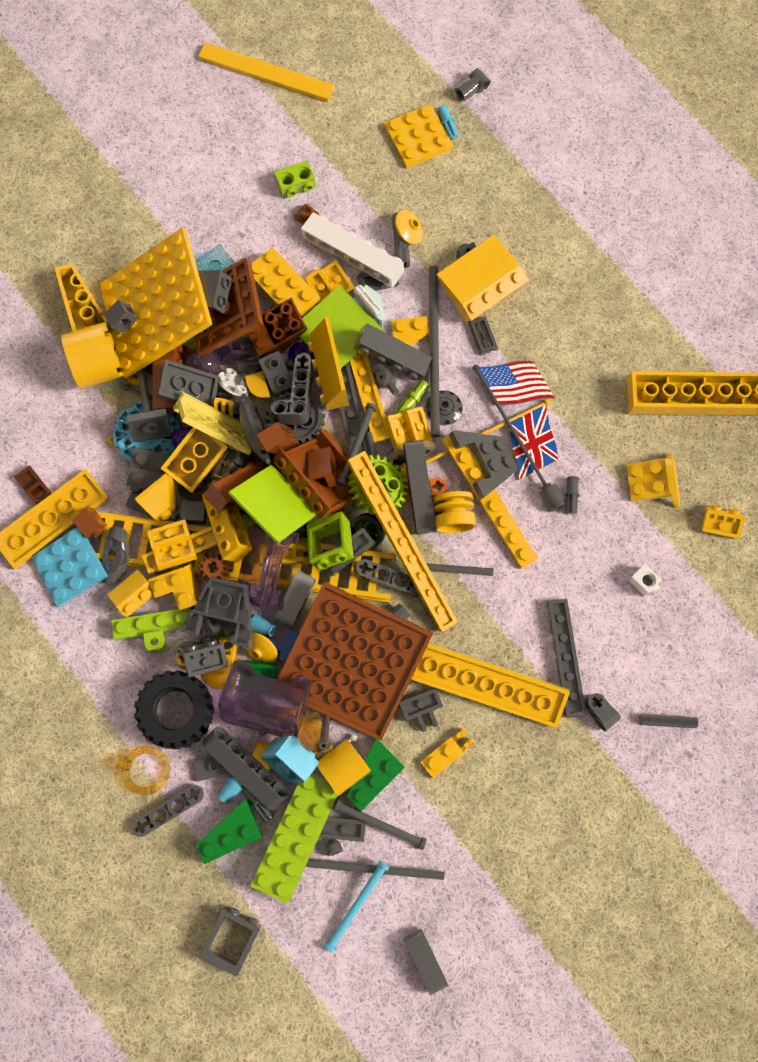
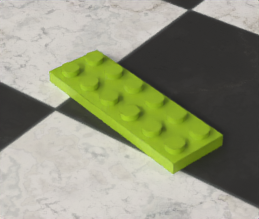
[250,773,338,904]

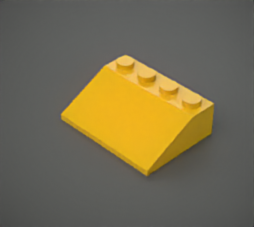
[436,234,529,321]
[308,317,349,411]

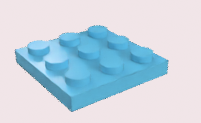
[31,527,108,607]

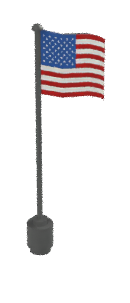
[472,361,566,512]

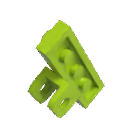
[111,607,191,653]

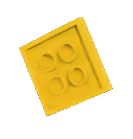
[384,104,454,169]

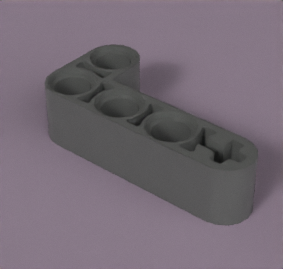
[271,353,314,425]

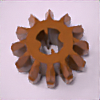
[197,553,231,584]

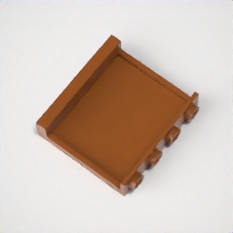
[272,429,358,519]

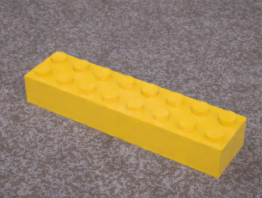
[626,371,758,415]

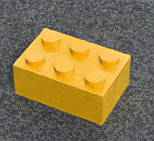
[161,427,229,493]

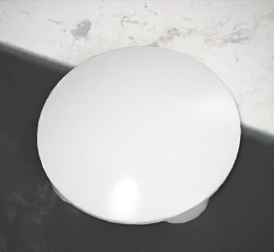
[217,368,251,397]

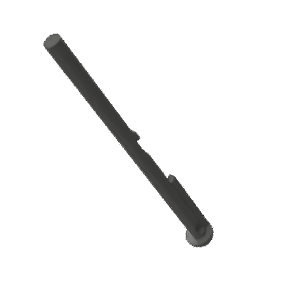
[306,859,445,880]

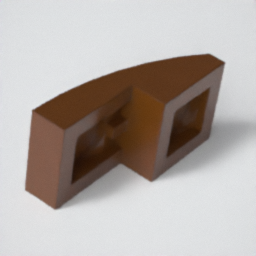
[14,465,52,505]

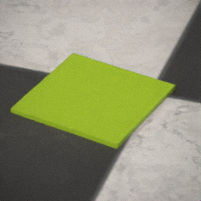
[300,285,383,368]
[228,465,317,544]

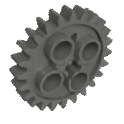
[264,389,325,447]

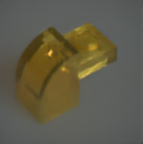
[299,711,334,758]

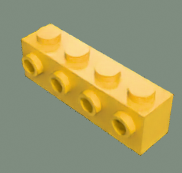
[202,491,253,562]

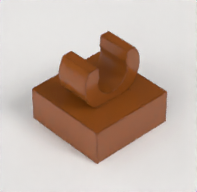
[294,204,319,225]

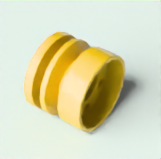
[433,491,476,533]

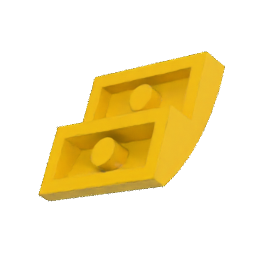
[305,260,355,301]
[384,407,433,450]
[147,519,197,571]
[317,739,371,796]

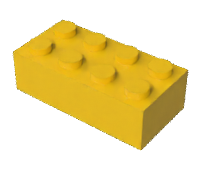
[251,247,321,316]

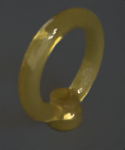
[116,746,170,795]

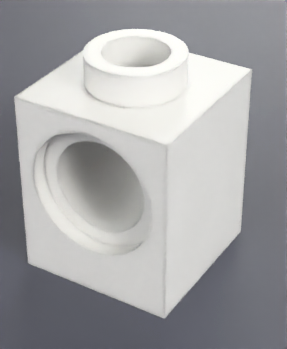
[628,564,662,597]

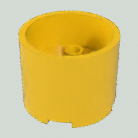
[61,322,124,390]

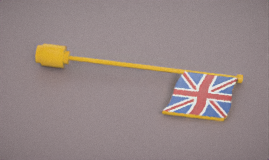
[398,399,558,480]

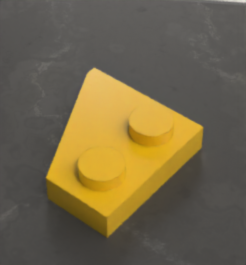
[391,316,429,346]

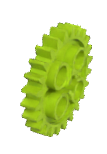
[347,455,408,515]

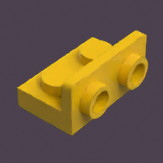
[700,504,745,539]

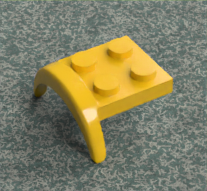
[626,454,680,508]

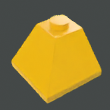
[135,474,178,521]

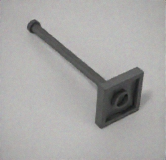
[127,368,172,443]

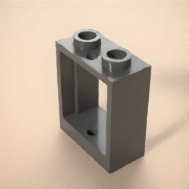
[199,906,261,977]

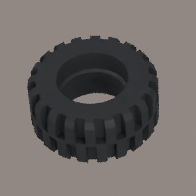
[134,670,214,749]

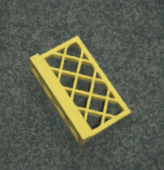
[173,392,252,455]

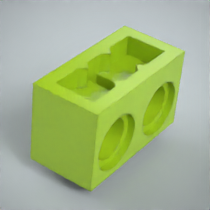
[274,160,316,198]

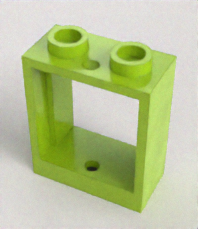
[307,511,354,571]

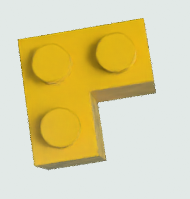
[148,563,202,610]

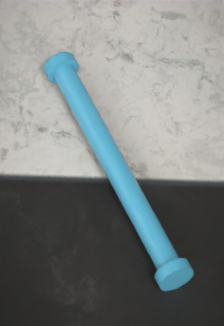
[323,860,390,953]

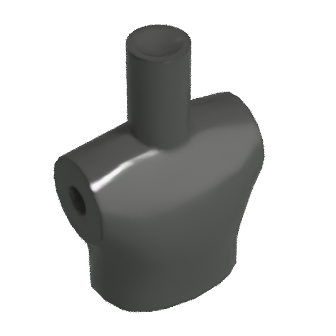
[371,363,399,395]

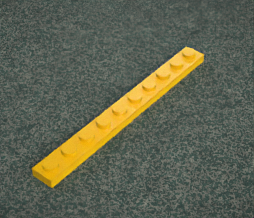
[346,451,458,632]

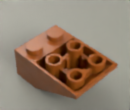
[248,297,308,358]

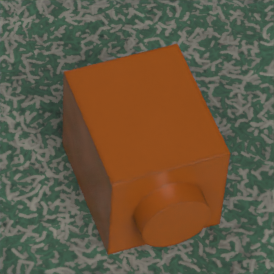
[72,507,107,538]

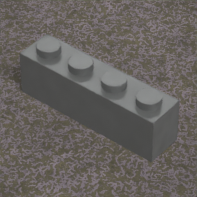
[353,323,432,380]

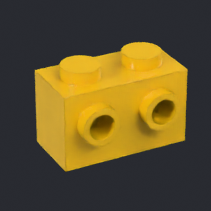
[107,569,154,618]

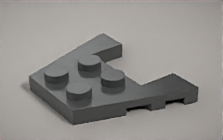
[449,430,518,500]
[180,577,252,649]

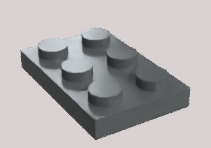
[156,359,219,408]

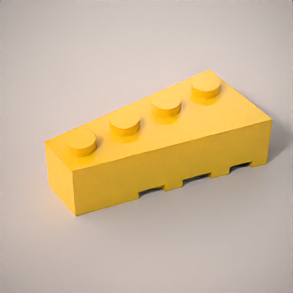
[54,264,111,332]

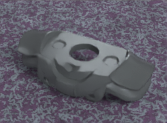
[101,527,130,584]

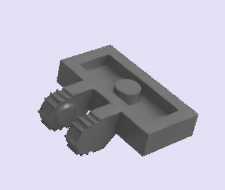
[399,688,443,732]

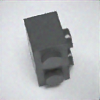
[258,350,293,394]

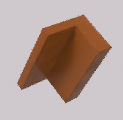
[308,447,337,488]

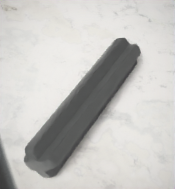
[639,714,699,728]

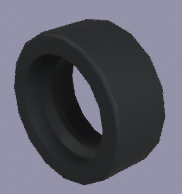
[350,513,385,551]

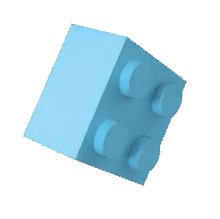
[260,735,319,783]

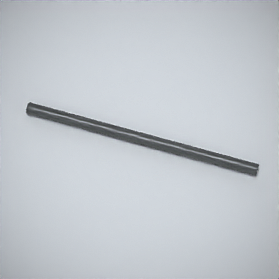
[429,266,440,438]

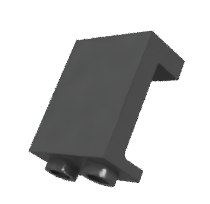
[198,270,232,313]

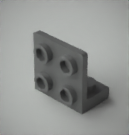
[176,636,228,677]

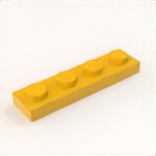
[142,526,218,575]

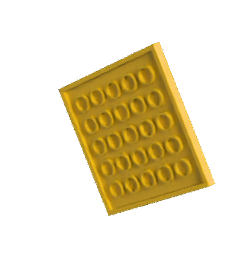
[100,228,213,378]

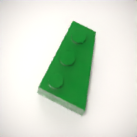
[347,738,405,811]
[196,799,263,864]

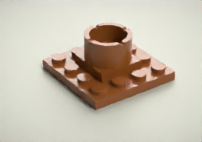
[194,258,263,356]

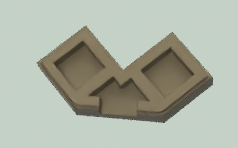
[386,441,437,465]

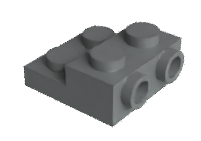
[126,447,171,492]

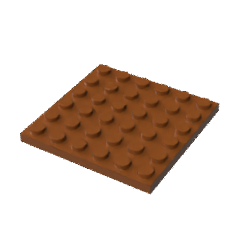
[273,581,433,741]

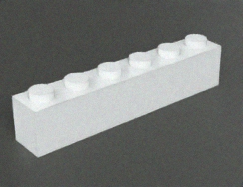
[301,212,404,288]

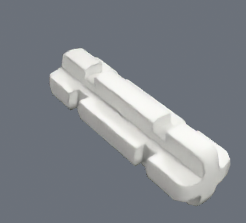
[354,285,382,317]

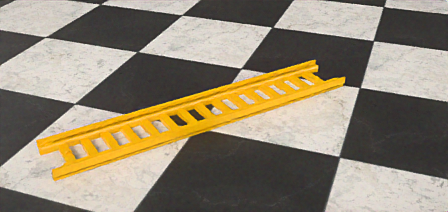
[96,511,396,604]

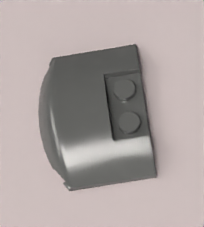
[239,393,281,473]

